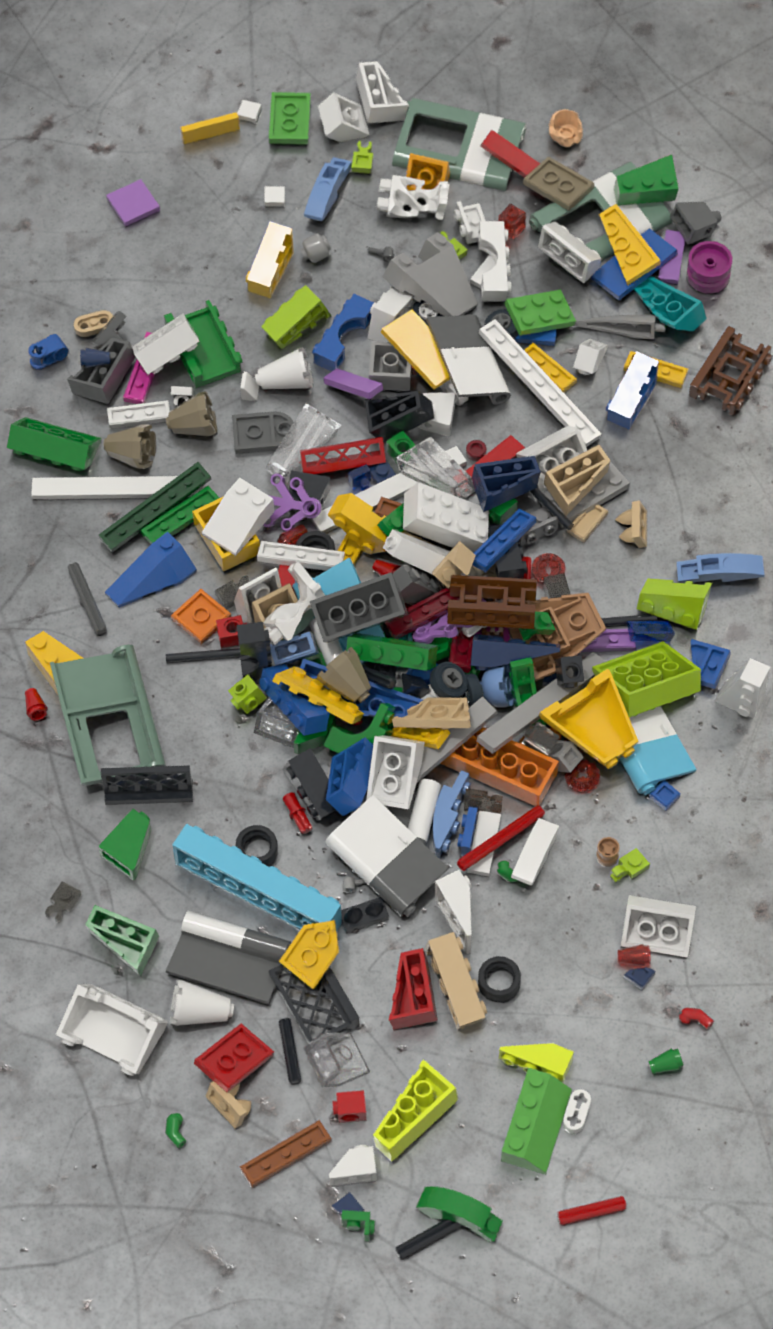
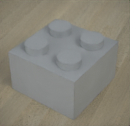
[369,341,412,391]

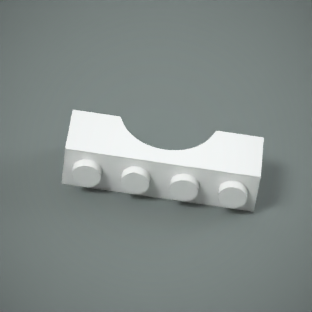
[478,221,511,301]

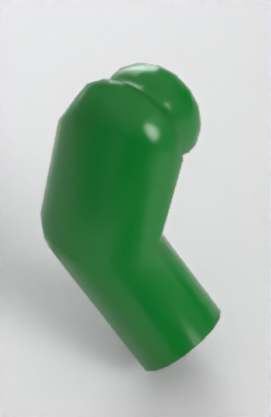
[497,861,519,882]
[165,1113,186,1148]

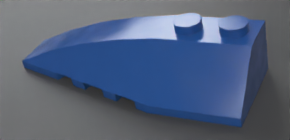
[297,659,423,718]

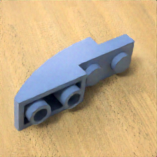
[304,157,352,221]
[676,553,765,584]
[433,770,471,858]

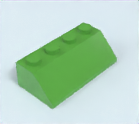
[501,1068,572,1175]

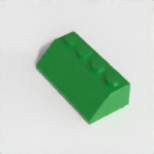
[7,417,102,471]

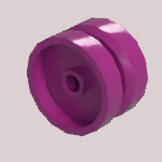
[686,241,733,294]

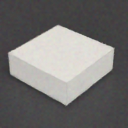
[237,100,261,123]
[265,186,285,207]

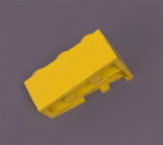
[328,493,406,554]
[25,631,84,695]

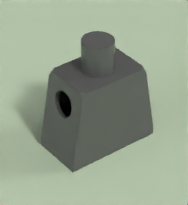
[670,202,721,244]

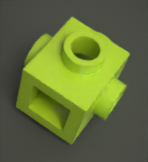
[228,675,267,714]

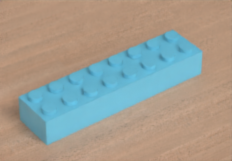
[172,824,342,932]

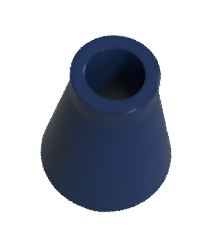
[80,347,110,368]

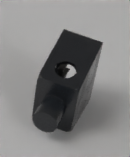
[289,470,330,521]

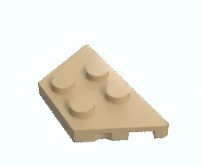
[392,697,471,729]

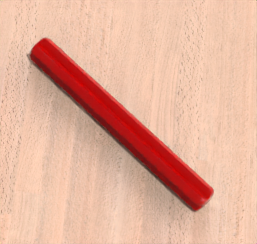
[457,805,545,871]

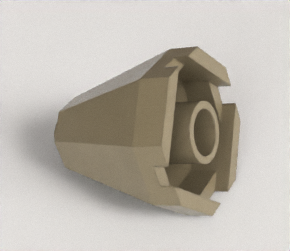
[166,391,218,436]
[103,424,156,469]
[317,647,371,703]

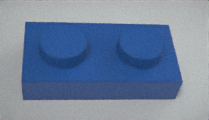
[457,807,478,856]

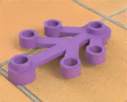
[263,473,322,532]
[413,598,486,644]

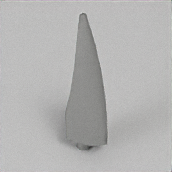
[574,315,665,339]

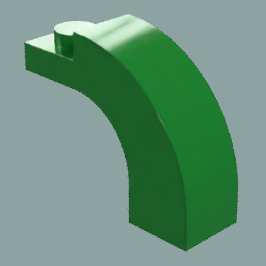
[509,657,546,735]
[323,703,396,753]
[416,1186,503,1242]

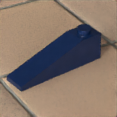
[471,634,560,670]

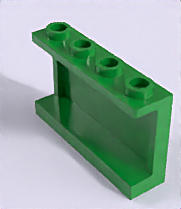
[164,300,243,388]

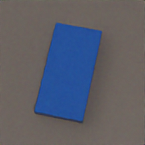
[591,228,677,301]

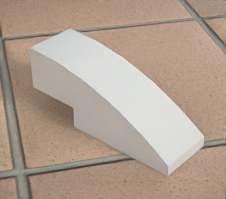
[511,818,559,886]

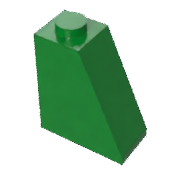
[98,809,151,880]

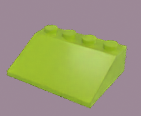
[592,641,701,717]

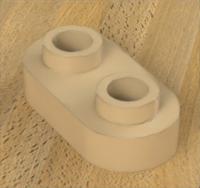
[74,310,113,337]

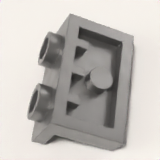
[520,507,558,546]

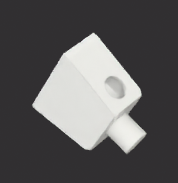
[418,392,456,437]

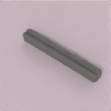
[68,562,107,635]

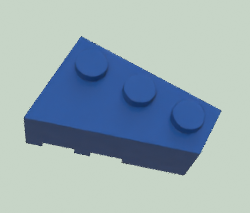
[326,737,373,816]

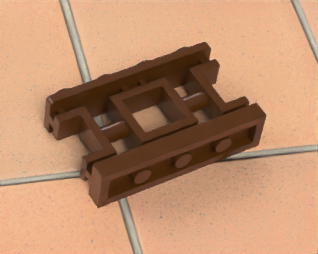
[689,326,773,416]
[447,575,537,629]

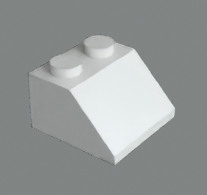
[318,93,369,142]

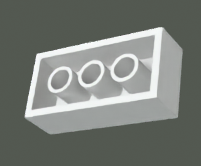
[403,482,489,553]

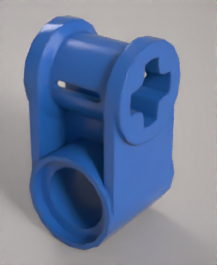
[28,334,69,370]

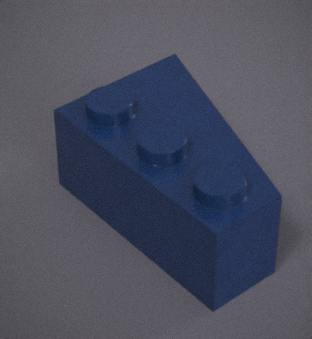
[471,456,541,512]

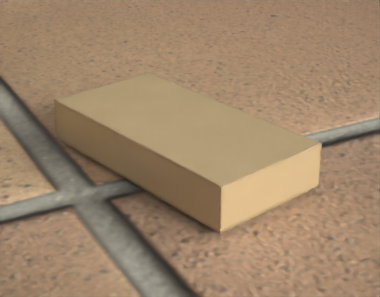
[566,505,608,543]

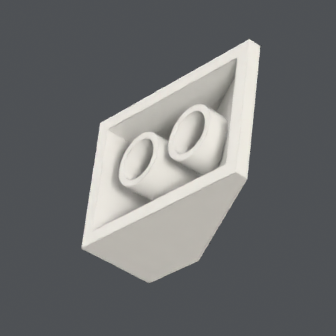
[202,478,274,556]
[234,568,281,624]
[366,735,425,809]
[435,870,472,954]

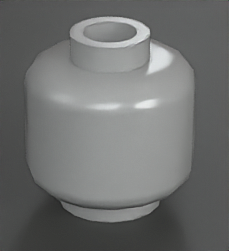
[300,233,331,263]

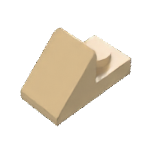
[432,541,476,588]

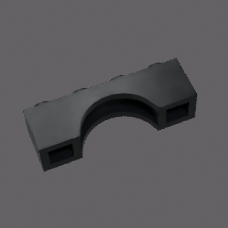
[237,622,272,684]

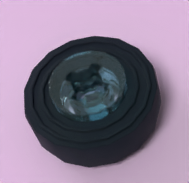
[461,673,484,708]

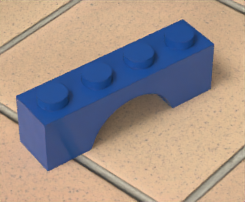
[312,294,374,372]
[259,664,330,736]

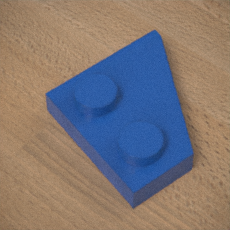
[690,639,731,689]

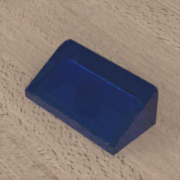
[627,621,675,641]

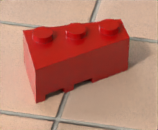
[389,948,438,1030]

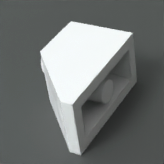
[573,339,608,375]
[329,1145,377,1186]

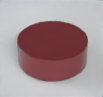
[466,440,487,461]

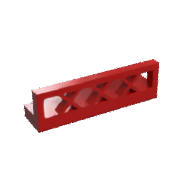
[300,437,386,474]

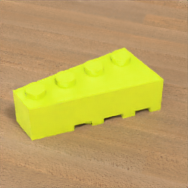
[373,1059,458,1161]

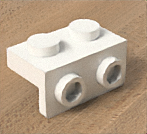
[454,201,486,244]

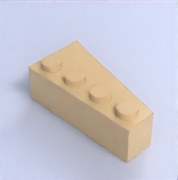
[424,932,487,1030]

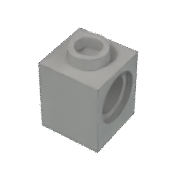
[545,740,583,773]

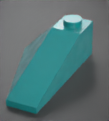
[633,276,707,331]

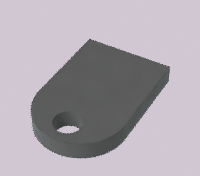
[232,411,295,454]

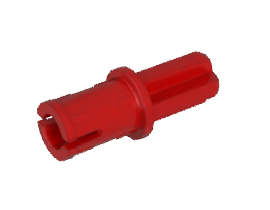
[282,792,312,834]

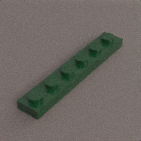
[98,462,211,553]

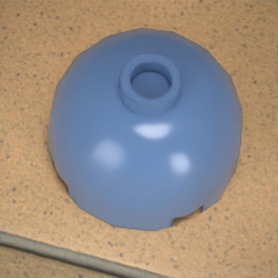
[480,664,514,708]

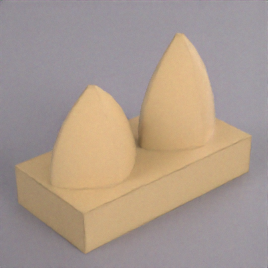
[615,500,647,548]
[206,1081,251,1129]

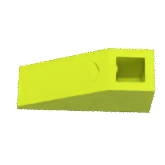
[499,1043,574,1083]

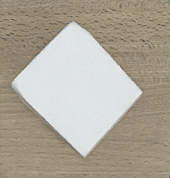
[240,372,259,401]

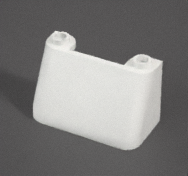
[56,984,168,1076]

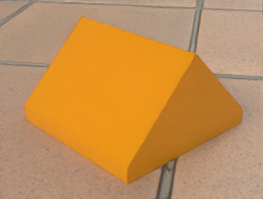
[406,153,450,191]

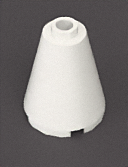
[255,348,313,389]
[170,980,234,1026]

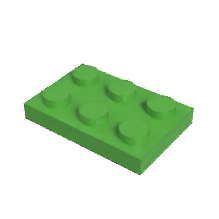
[269,92,311,144]
[505,290,576,336]

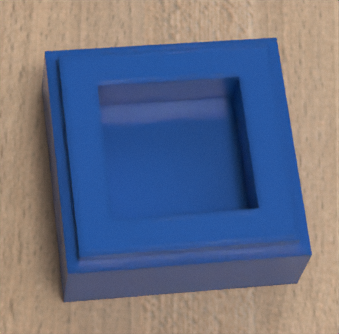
[649,780,681,811]

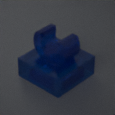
[348,464,371,491]

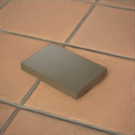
[523,156,595,211]

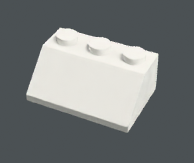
[538,222,602,283]
[132,313,199,374]
[516,426,587,492]
[621,895,696,957]

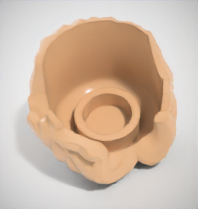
[549,109,583,147]

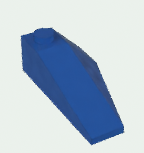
[105,532,197,607]

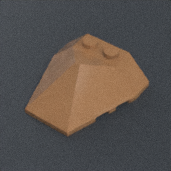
[508,593,606,681]

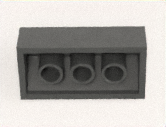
[310,572,409,643]

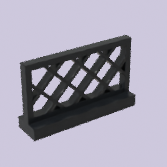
[101,765,193,805]
[268,964,360,1047]

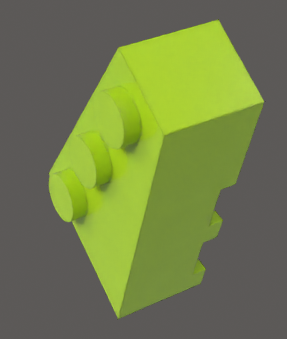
[261,285,332,349]
[636,578,712,630]

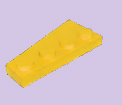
[599,204,661,286]
[272,667,364,725]

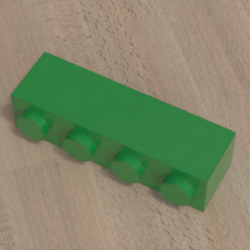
[346,633,438,671]

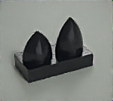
[341,897,389,934]

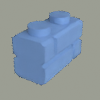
[270,632,319,666]

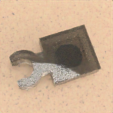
[215,576,249,610]
[464,788,503,813]
[45,881,82,923]

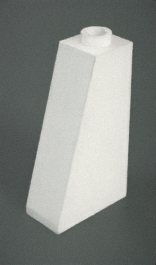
[383,529,466,576]

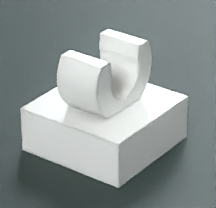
[171,386,194,406]

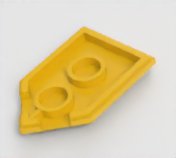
[279,920,339,989]

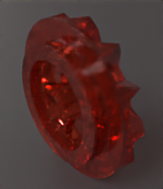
[531,553,566,585]
[565,759,600,792]

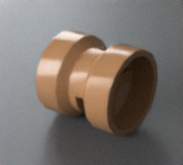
[596,837,620,867]

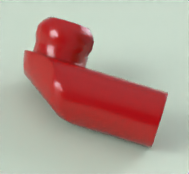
[679,1007,714,1029]

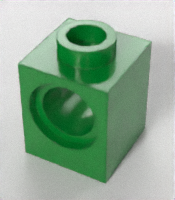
[386,431,418,469]

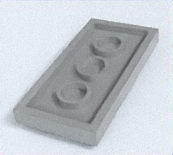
[539,461,630,528]

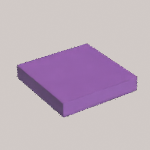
[106,179,160,227]

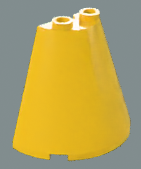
[539,669,639,769]

